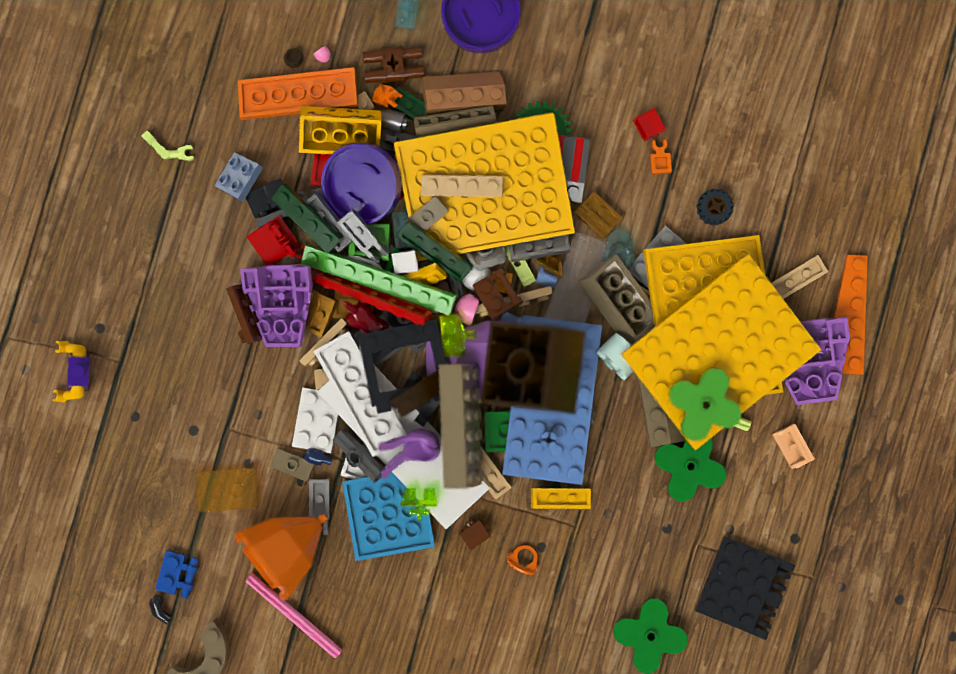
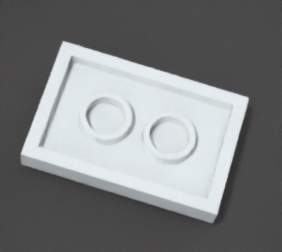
[292,387,339,453]

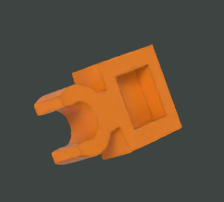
[371,84,402,108]
[650,139,672,175]

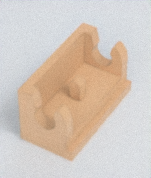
[772,424,815,469]

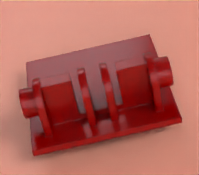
[246,215,301,265]

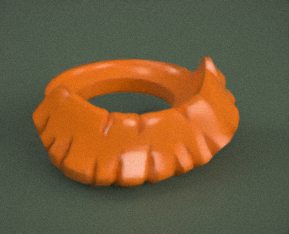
[507,545,539,575]

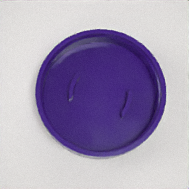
[441,0,520,53]
[321,143,402,224]

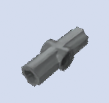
[333,428,384,483]

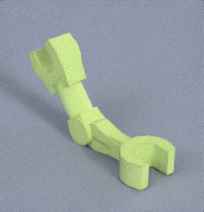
[142,131,194,161]

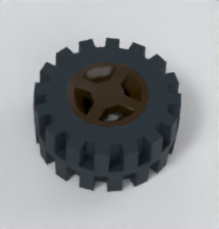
[696,189,734,226]

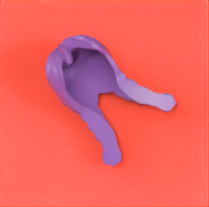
[378,429,441,479]

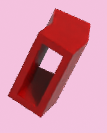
[633,108,666,142]

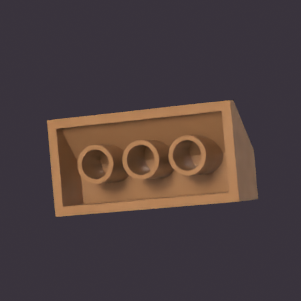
[422,71,507,116]

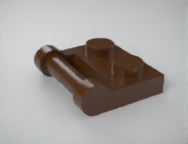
[472,268,523,320]

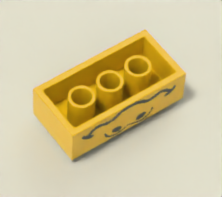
[299,106,381,154]

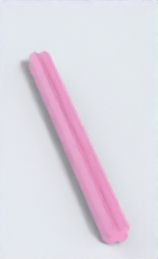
[246,573,342,658]

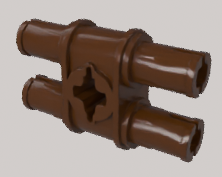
[362,45,424,84]

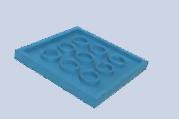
[342,472,435,561]

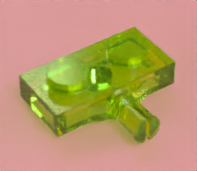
[440,315,477,357]

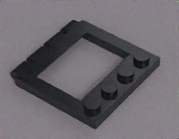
[357,319,446,414]

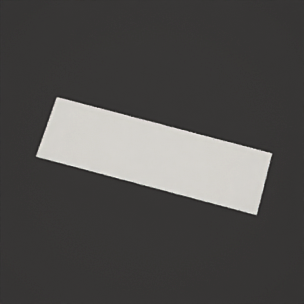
[318,365,490,529]

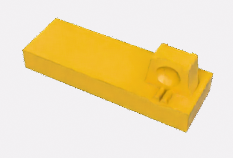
[531,488,591,509]

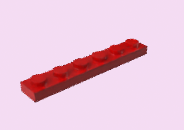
[316,271,433,325]

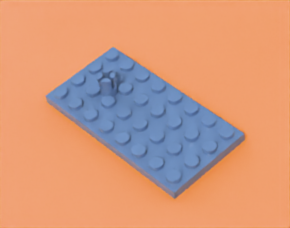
[502,315,602,485]

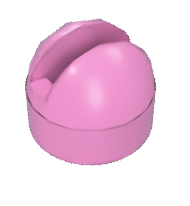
[313,45,330,62]

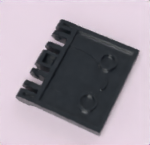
[695,536,795,640]

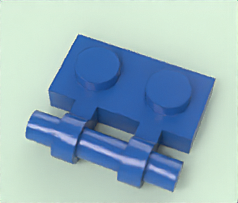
[155,550,199,598]

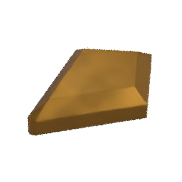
[536,254,562,278]

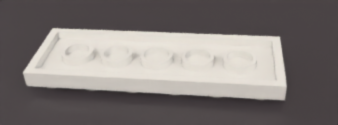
[314,331,407,457]

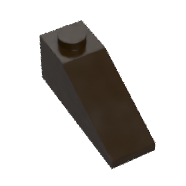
[388,369,440,419]

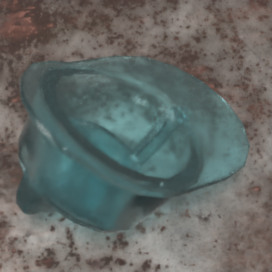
[603,229,635,270]

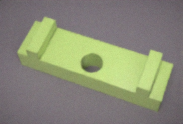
[505,245,536,287]

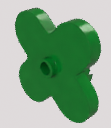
[654,438,726,502]
[613,598,688,674]

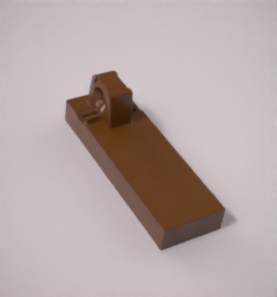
[226,284,263,344]

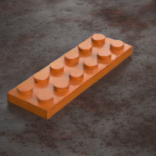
[238,67,358,120]

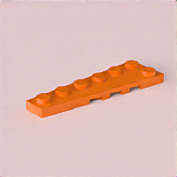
[833,255,868,375]

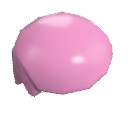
[455,294,479,326]

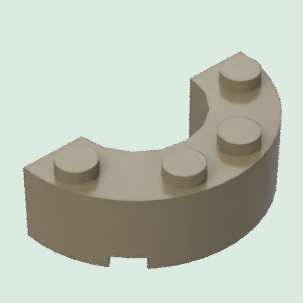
[167,618,230,674]

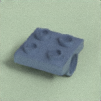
[215,152,263,201]

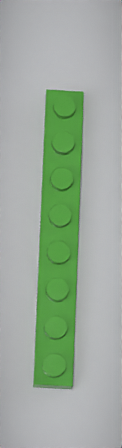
[301,244,457,316]

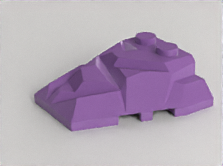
[240,264,312,347]
[784,317,850,405]

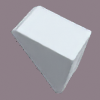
[391,249,419,274]

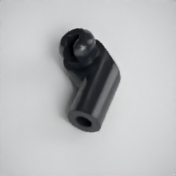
[149,595,172,624]

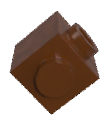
[459,518,492,550]

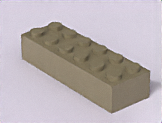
[439,363,484,489]

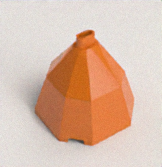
[233,514,328,601]

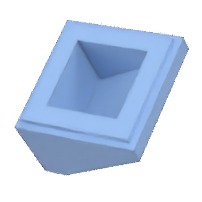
[536,267,558,289]

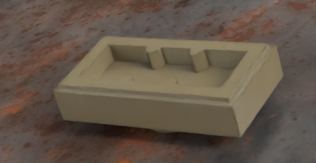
[405,196,449,231]
[270,448,314,482]

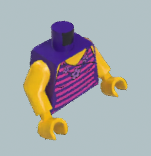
[53,341,90,402]

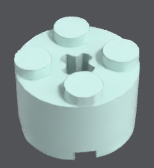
[596,333,633,381]

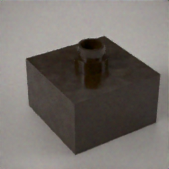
[480,321,585,415]

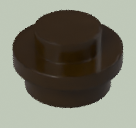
[284,48,304,68]

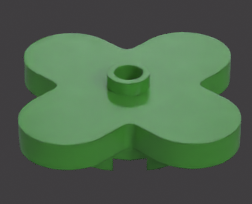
[668,368,741,441]

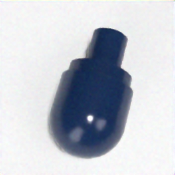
[304,448,332,466]

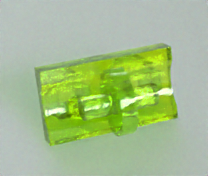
[401,488,438,521]

